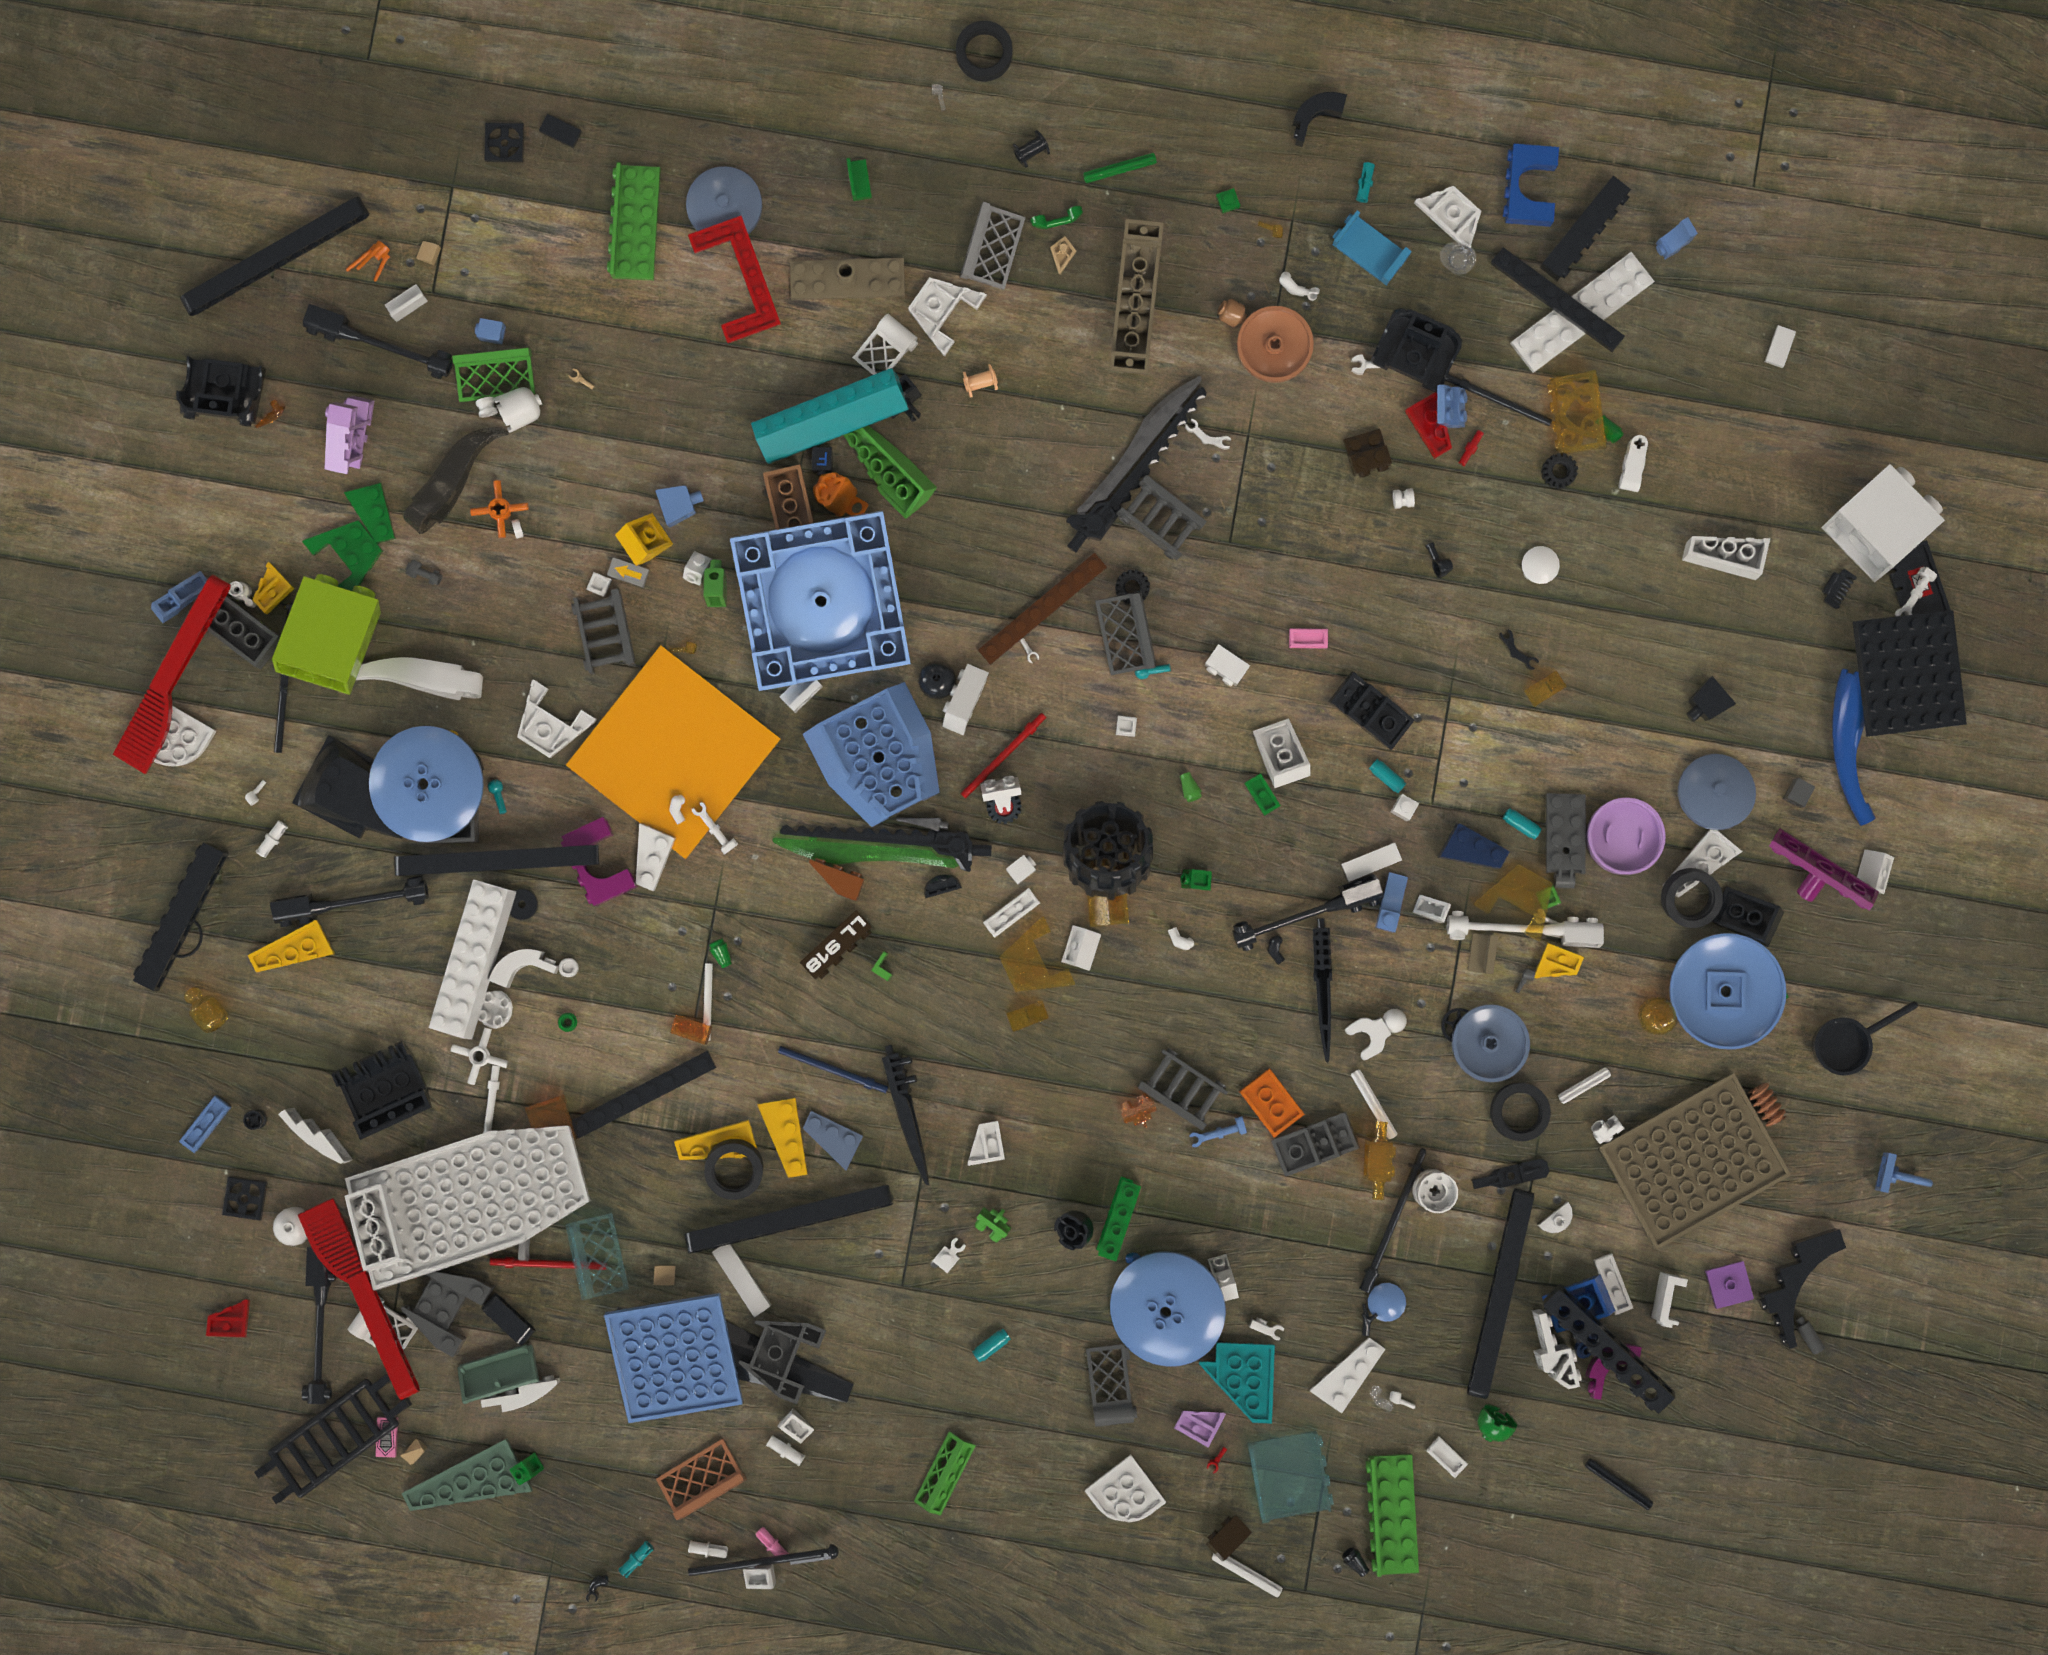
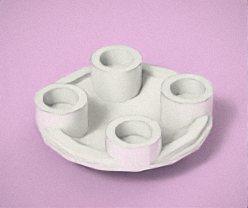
[1522,546,1560,584]
[478,991,513,1029]

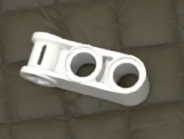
[1618,435,1648,492]

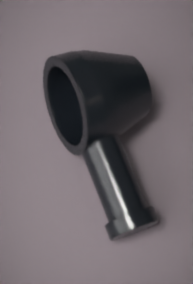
[1425,542,1453,578]

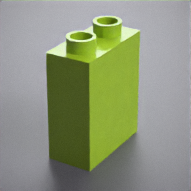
[272,574,381,695]

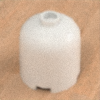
[493,387,542,433]

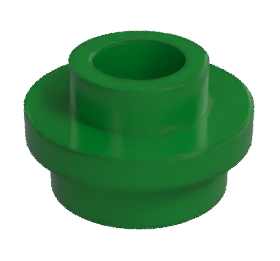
[558,1013,578,1032]

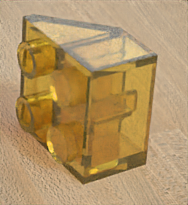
[1087,893,1129,927]

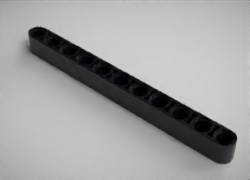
[180,197,370,316]
[394,845,600,876]
[684,1185,893,1254]
[1467,1188,1534,1399]

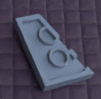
[803,1111,863,1171]

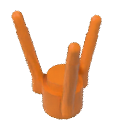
[346,240,390,282]

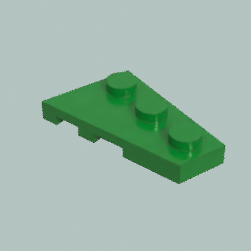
[344,483,396,544]

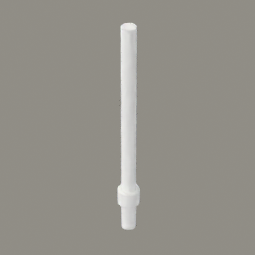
[483,1065,500,1133]

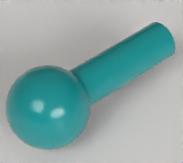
[1135,664,1171,680]
[488,779,507,814]

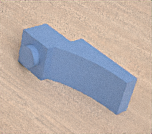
[1656,217,1698,259]
[151,571,207,623]
[1375,872,1408,933]

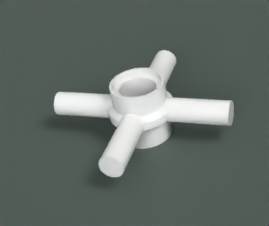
[451,1027,508,1085]

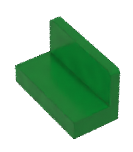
[846,158,872,201]

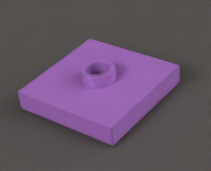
[1705,1261,1754,1309]

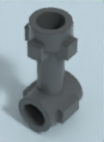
[405,560,442,585]

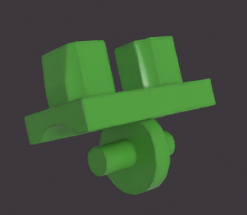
[974,1207,1011,1243]

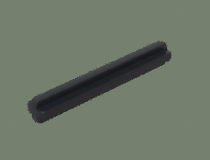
[1585,1459,1653,1510]

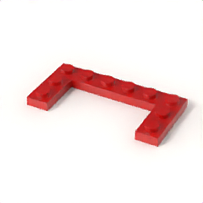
[688,216,781,344]

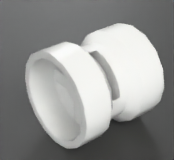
[1392,488,1415,509]

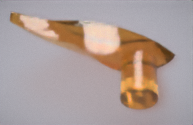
[255,400,285,428]

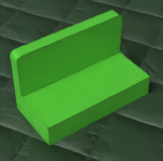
[871,951,893,981]

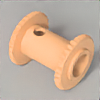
[963,364,998,397]

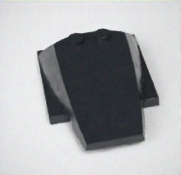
[292,735,403,839]

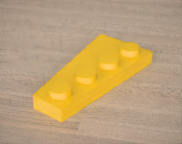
[247,920,335,972]
[757,1098,808,1178]
[674,1120,758,1160]

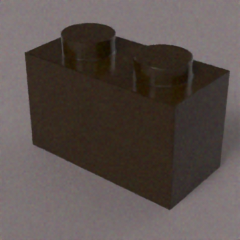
[1206,1515,1252,1561]

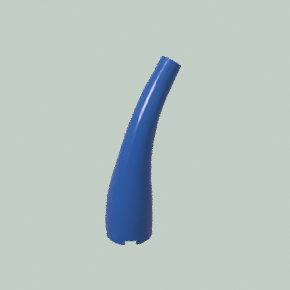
[1832,669,1876,826]

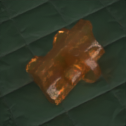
[1121,1093,1157,1128]

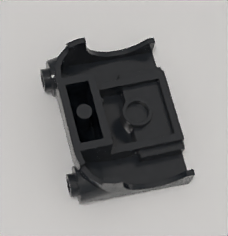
[1370,308,1463,393]
[176,356,266,427]

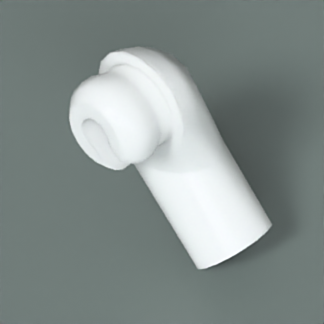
[1168,927,1194,950]

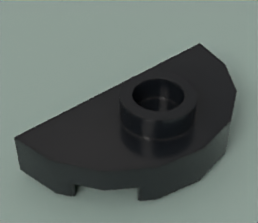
[924,874,962,899]

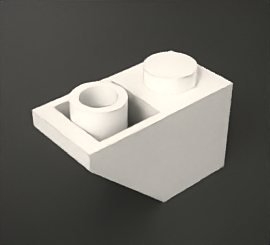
[1208,1254,1239,1301]

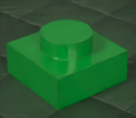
[1216,188,1241,214]

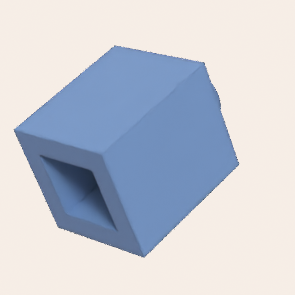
[475,318,506,345]

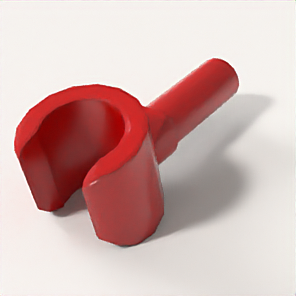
[1207,1447,1228,1474]

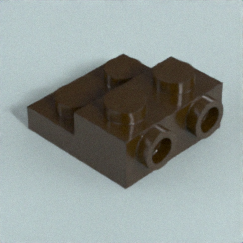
[1343,429,1392,478]

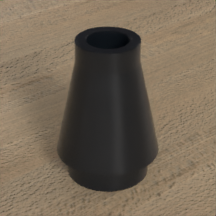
[1342,1547,1369,1577]

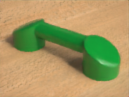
[1030,206,1083,230]

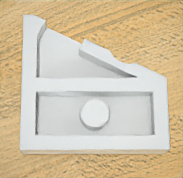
[968,1121,1005,1166]

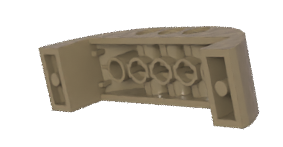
[1109,219,1164,375]

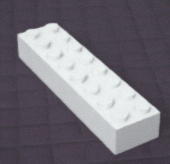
[429,879,516,1040]

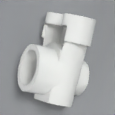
[1591,1115,1625,1144]

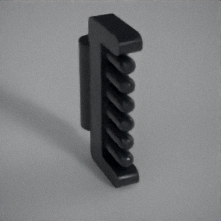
[1822,569,1857,609]

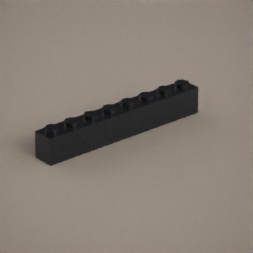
[133,843,229,991]

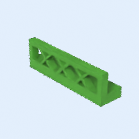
[914,1432,976,1516]

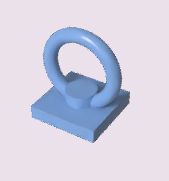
[1875,1152,1933,1193]

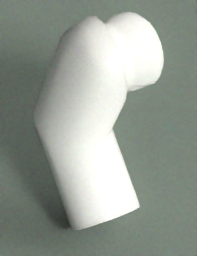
[669,795,685,825]

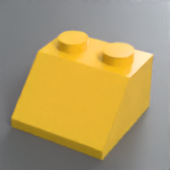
[615,513,673,566]

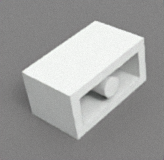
[1205,644,1250,686]

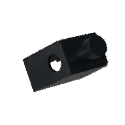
[1686,676,1736,722]

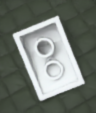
[1253,718,1310,788]

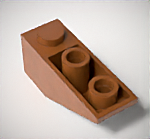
[809,858,865,901]

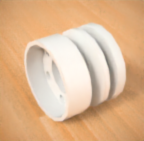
[1412,1169,1458,1213]

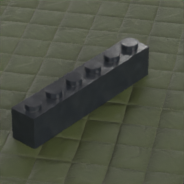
[1540,175,1631,281]

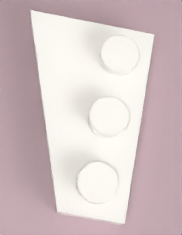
[636,823,676,891]

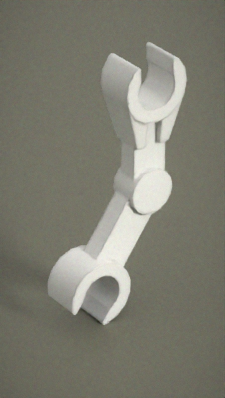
[1185,419,1231,450]

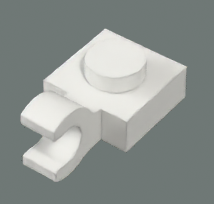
[1248,1317,1284,1340]

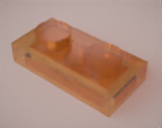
[670,1015,713,1045]

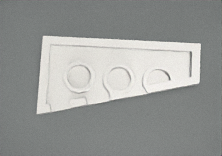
[1309,1337,1385,1413]

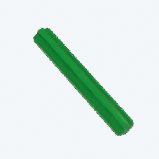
[1083,153,1157,183]

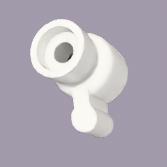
[229,581,256,608]

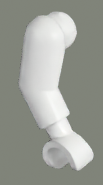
[1279,272,1320,301]

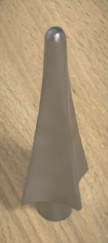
[896,817,949,831]

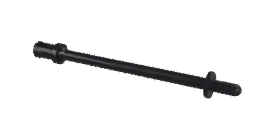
[1359,1148,1426,1293]

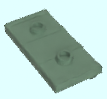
[457,1344,539,1404]

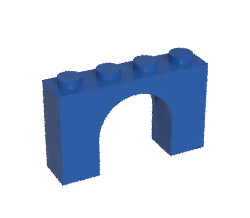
[1503,144,1559,227]

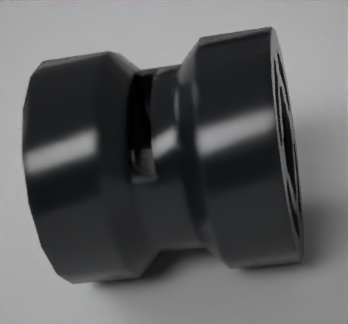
[243,1110,267,1130]

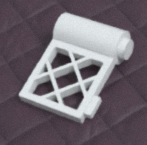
[852,313,918,375]
[348,1297,418,1350]

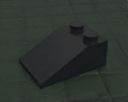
[1711,886,1784,947]

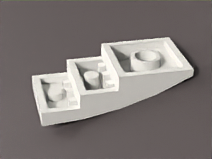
[278,1108,353,1164]

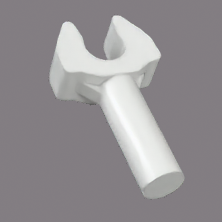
[1351,355,1380,375]

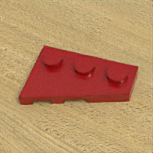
[1405,392,1452,459]

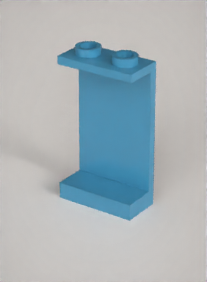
[1332,210,1412,286]

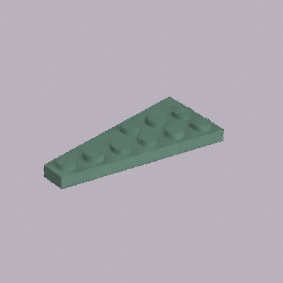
[401,1438,533,1511]

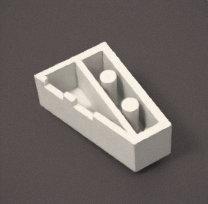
[942,664,989,735]

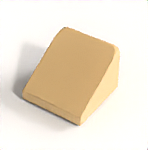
[416,241,441,265]
[653,1265,676,1285]

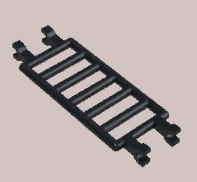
[254,1374,412,1504]

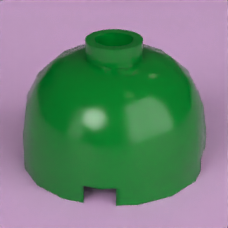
[1477,1404,1518,1442]

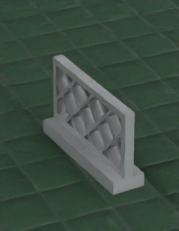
[960,202,1025,290]

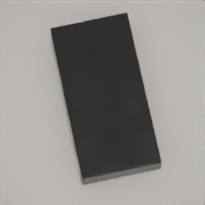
[539,114,582,149]

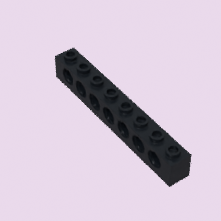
[1543,1284,1675,1414]

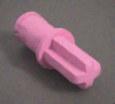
[755,1527,789,1556]

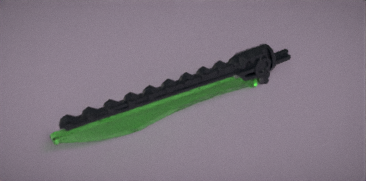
[772,825,992,872]

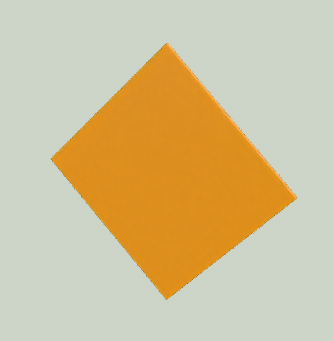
[566,645,781,859]

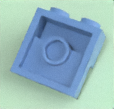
[1437,384,1467,428]

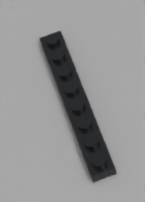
[1491,247,1625,353]
[570,1051,717,1139]

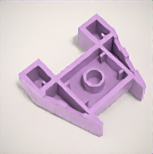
[325,396,375,474]

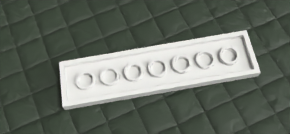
[1510,252,1655,373]

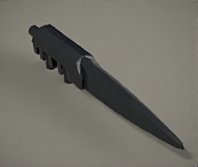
[1313,918,1333,1063]
[882,1045,929,1185]

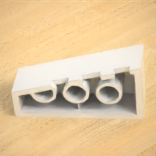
[1682,536,1770,580]

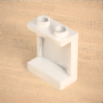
[1651,1272,1688,1328]

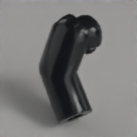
[1268,935,1285,965]

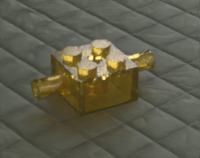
[1363,1121,1396,1200]

